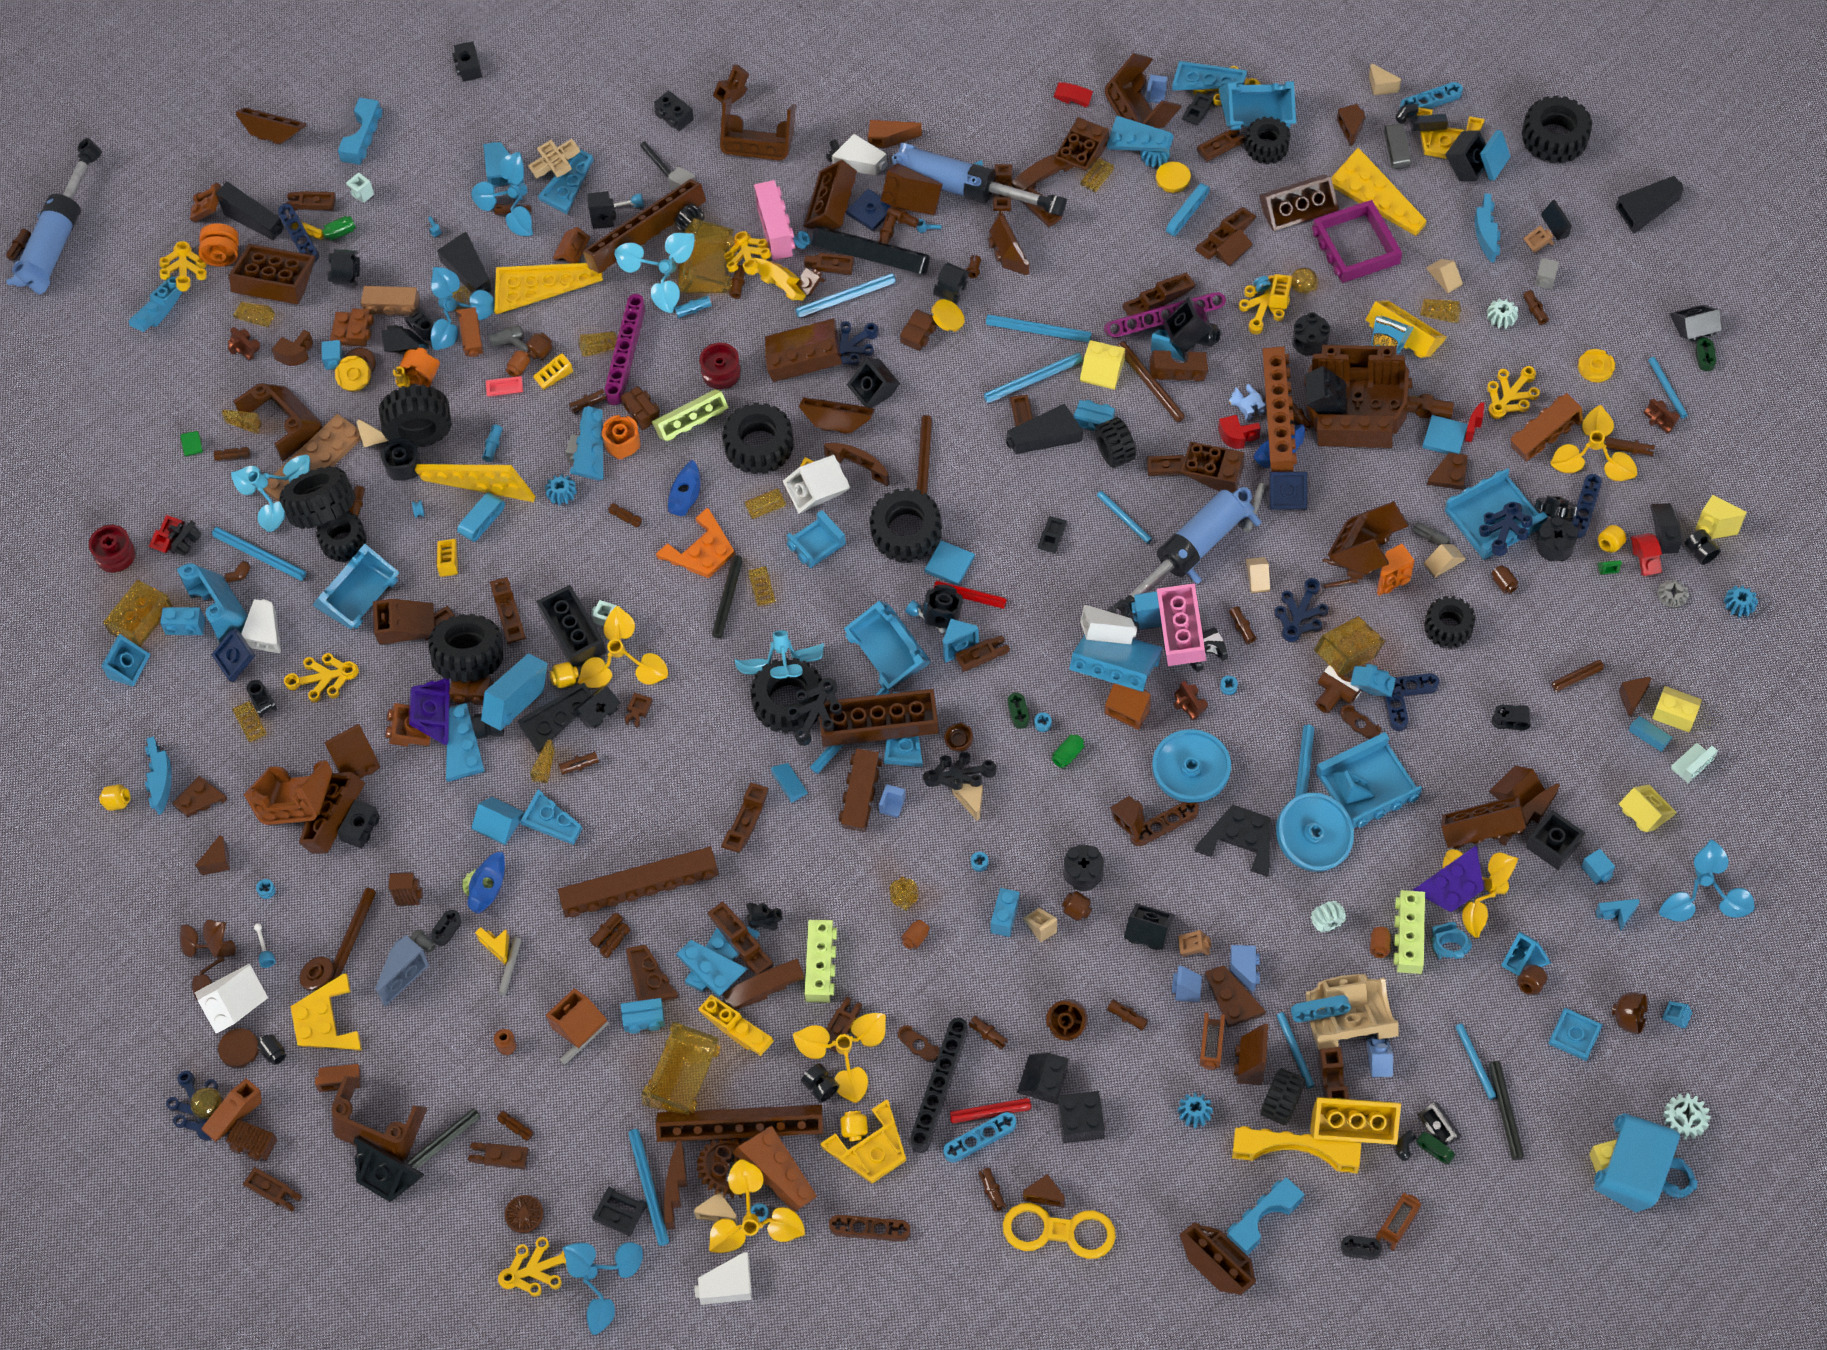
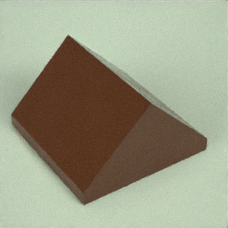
[1489,765,1545,807]

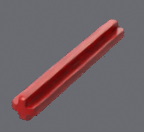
[934,581,1007,609]
[950,1098,1031,1123]

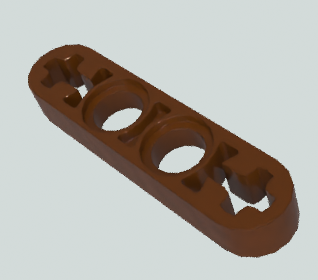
[1130,802,1199,846]
[829,1215,911,1242]

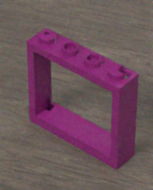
[1311,200,1402,283]

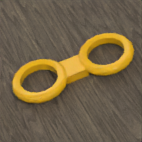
[1003,1203,1116,1259]

